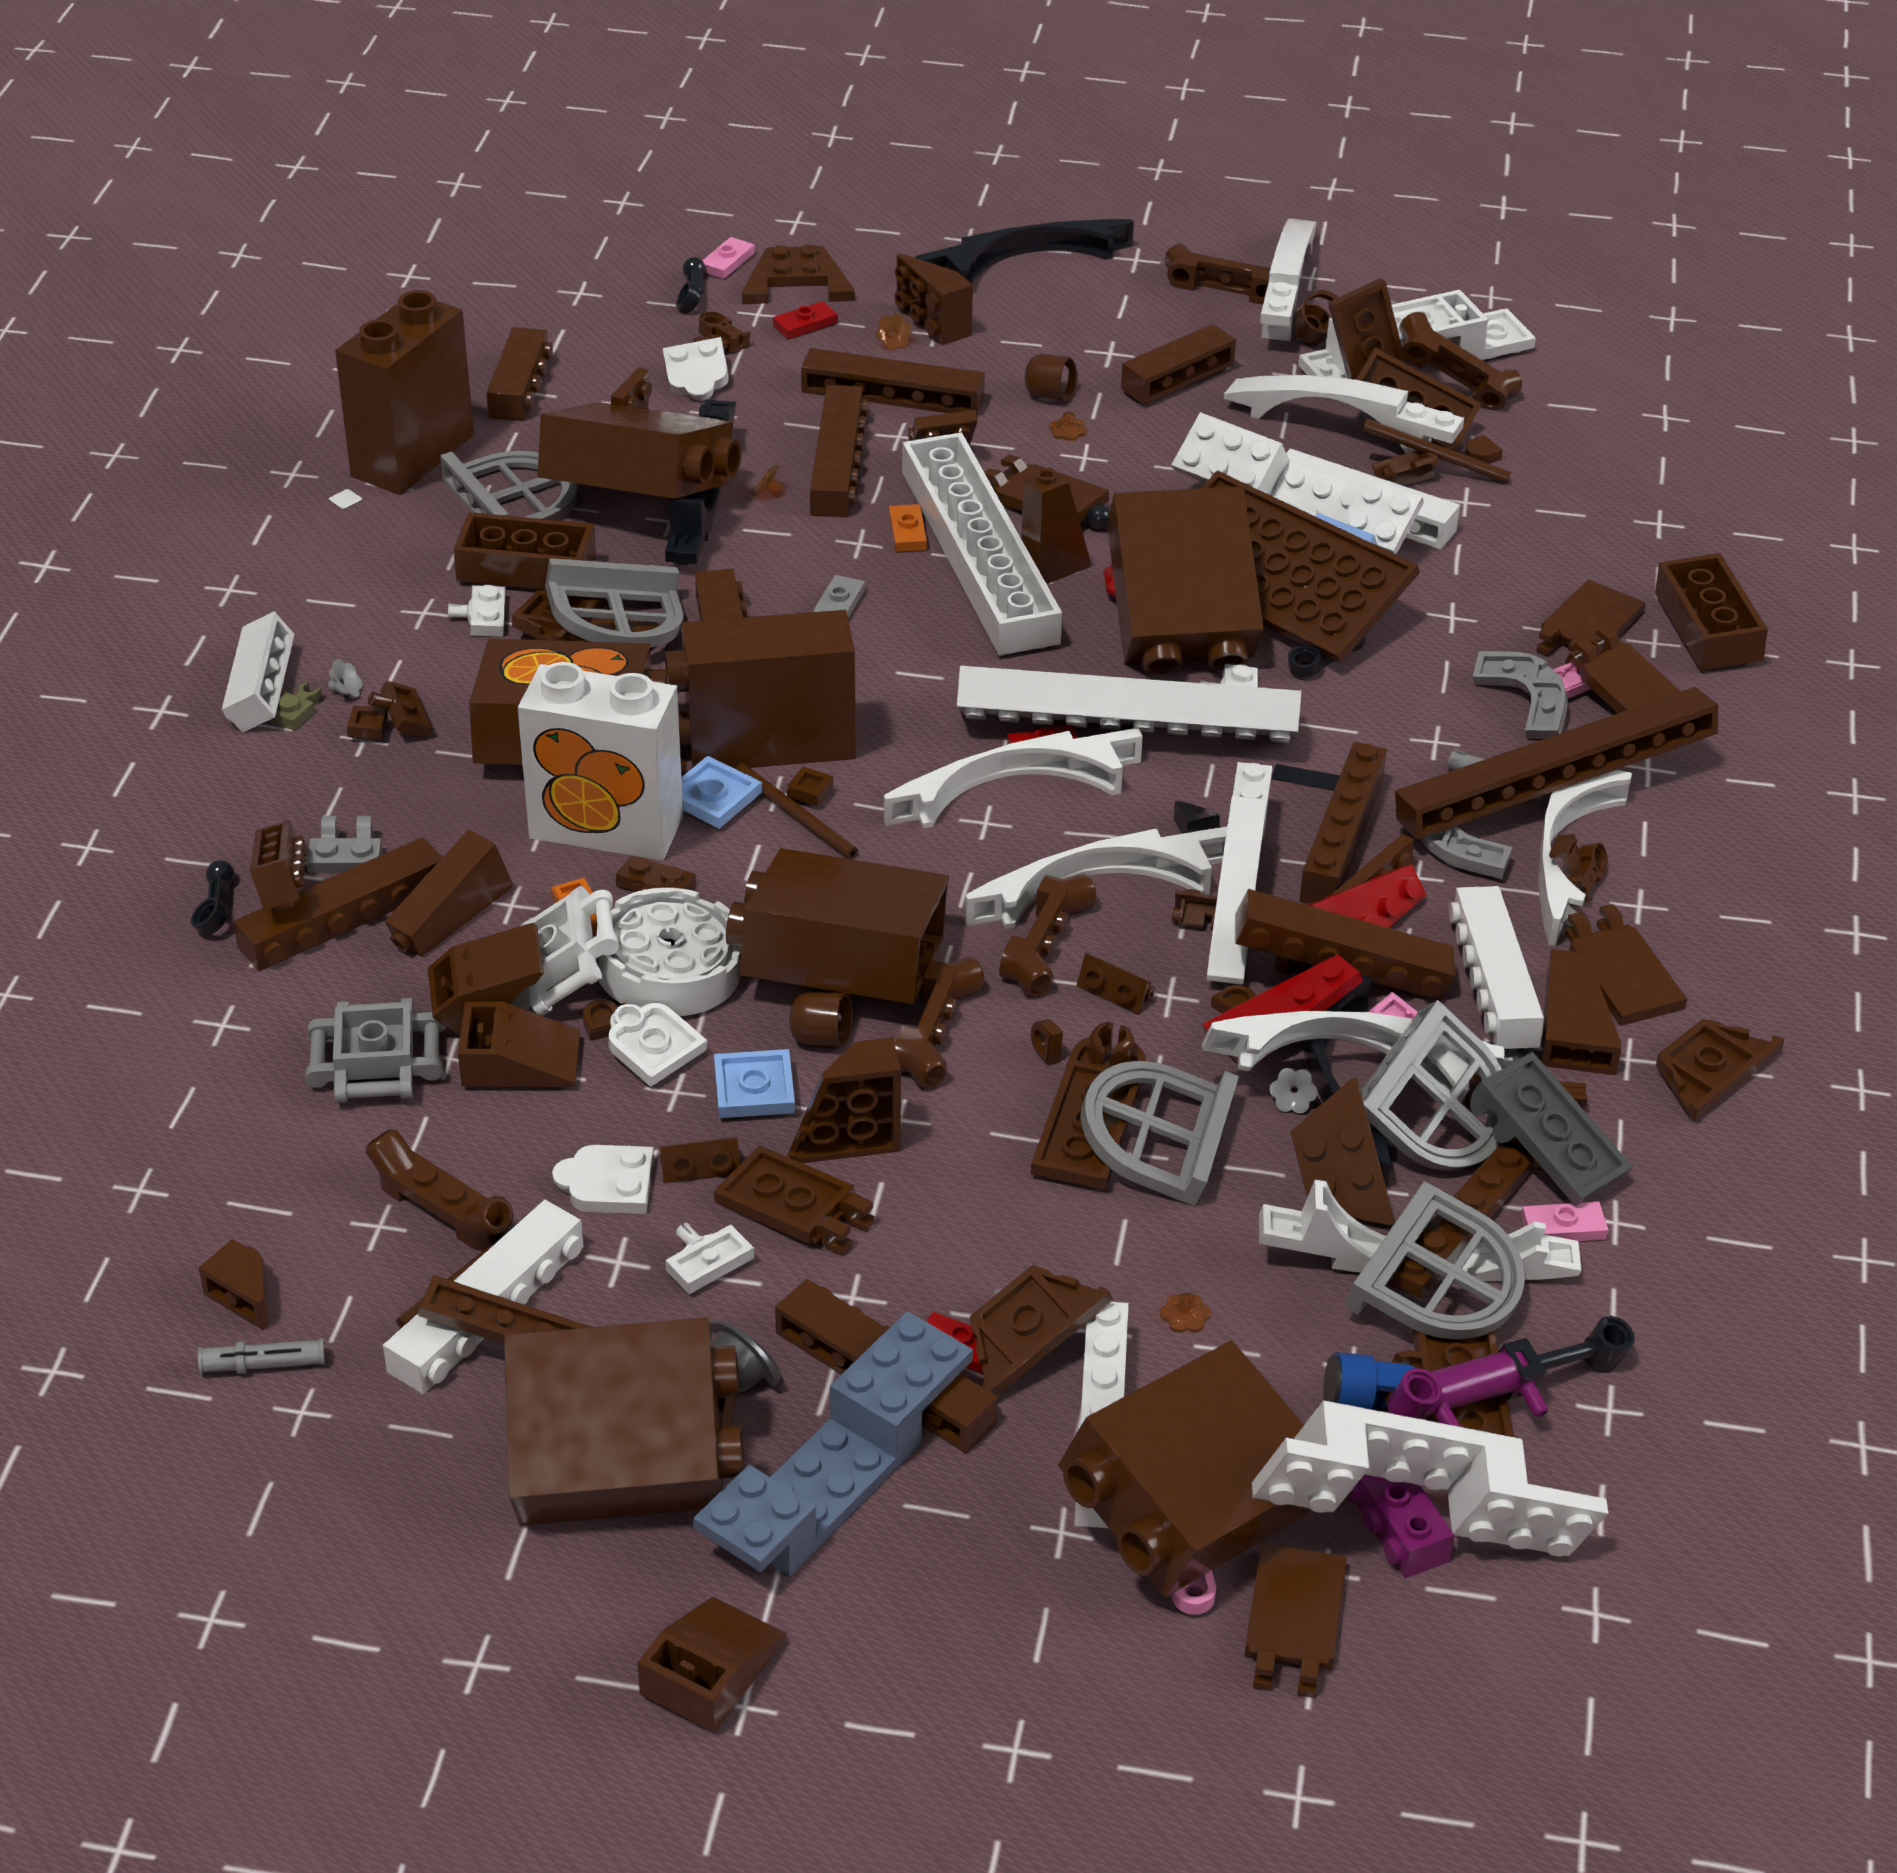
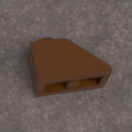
[199,1239,268,1330]

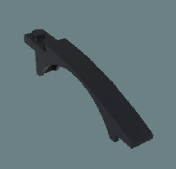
[915,219,1134,284]
[665,399,736,565]
[1299,964,1398,1187]

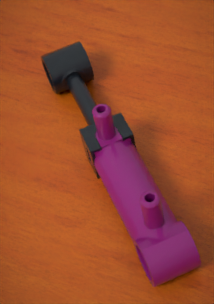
[1388,1316,1635,1427]

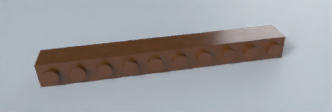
[1395,687,1718,839]

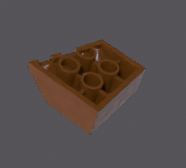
[787,1037,901,1163]

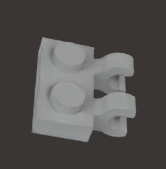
[307,816,382,873]

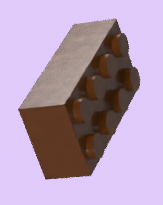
[453,512,596,590]
[1655,553,1768,671]

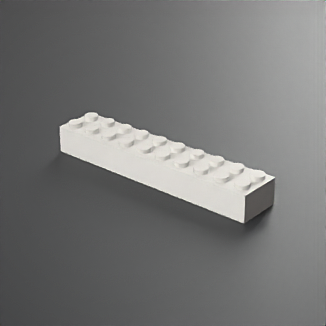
[902,432,1062,655]
[957,666,1301,743]

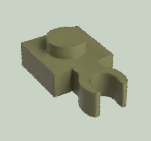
[268,682,322,731]

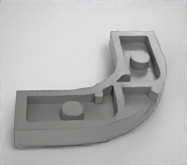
[1473,651,1568,739]
[1420,826,1513,879]

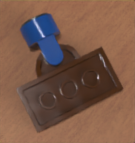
[1323,1329,1514,1437]

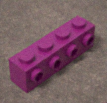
[1346,1474,1455,1579]

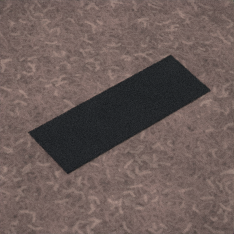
[1271,764,1340,790]

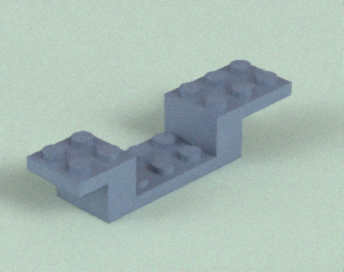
[693,1311,973,1577]

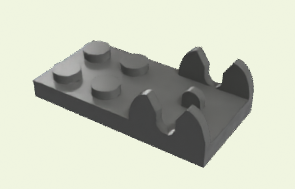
[1470,1052,1633,1206]

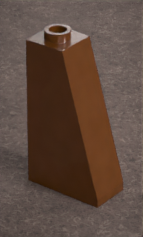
[1021,467,1091,584]
[385,829,514,957]
[1541,949,1622,1075]

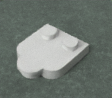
[663,337,729,401]
[608,1003,707,1087]
[552,1145,654,1214]

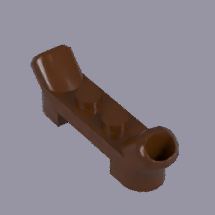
[1164,244,1271,305]
[1399,312,1522,410]
[999,874,1096,997]
[895,957,984,1088]
[365,1129,514,1251]

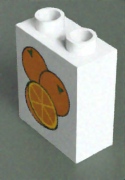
[518,662,683,861]

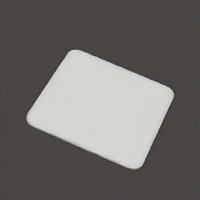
[329,489,362,509]

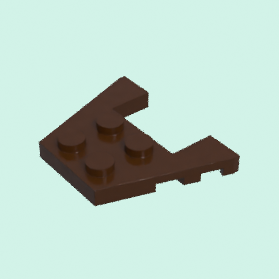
[742,244,855,304]

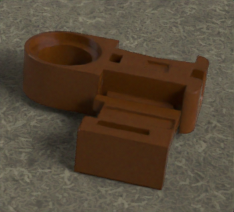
[693,312,750,352]
[1549,834,1608,902]

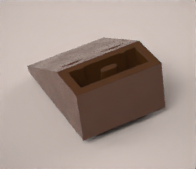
[895,253,973,345]
[428,923,544,1035]
[458,1001,580,1087]
[637,1597,787,1733]

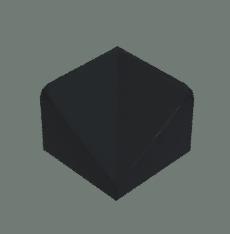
[1174,801,1220,834]

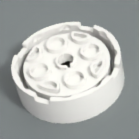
[596,888,741,1016]

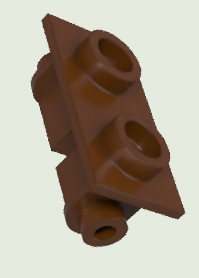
[1371,451,1439,486]
[1172,889,1217,930]
[1076,952,1155,1014]
[659,1137,740,1183]

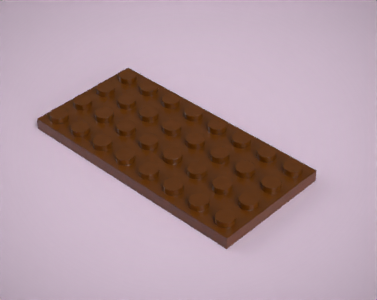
[1201,470,1420,664]

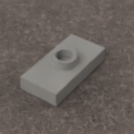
[813,575,865,618]

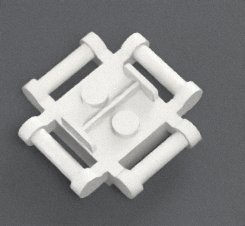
[511,886,619,1016]

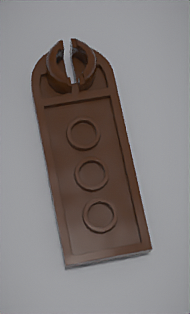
[1031,1022,1146,1190]

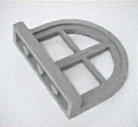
[440,451,578,521]
[545,558,684,648]
[1361,1000,1502,1171]
[1081,1061,1239,1206]
[1344,1181,1525,1339]

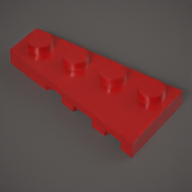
[1307,864,1427,928]
[1201,954,1363,1063]

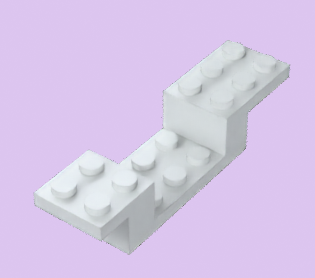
[1298,290,1536,379]
[1171,412,1424,554]
[1252,1400,1608,1556]

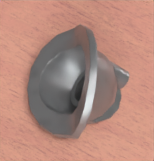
[710,1320,781,1393]

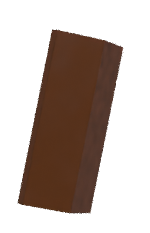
[1356,348,1482,451]

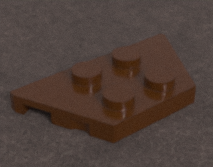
[512,590,608,641]
[1656,1019,1784,1120]
[1290,1077,1396,1225]
[970,1265,1114,1396]

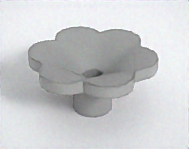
[328,659,363,699]
[1270,1068,1318,1114]

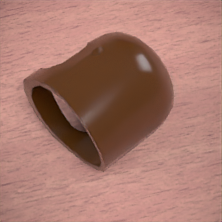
[1292,290,1338,344]
[1024,354,1078,401]
[789,992,853,1047]

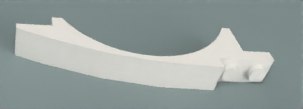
[1260,218,1317,341]
[1224,375,1464,454]
[884,728,1143,829]
[1207,762,1272,985]
[1538,769,1632,947]
[965,826,1227,929]
[1202,1011,1505,1103]
[1259,1180,1581,1282]

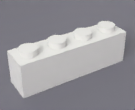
[222,611,294,733]

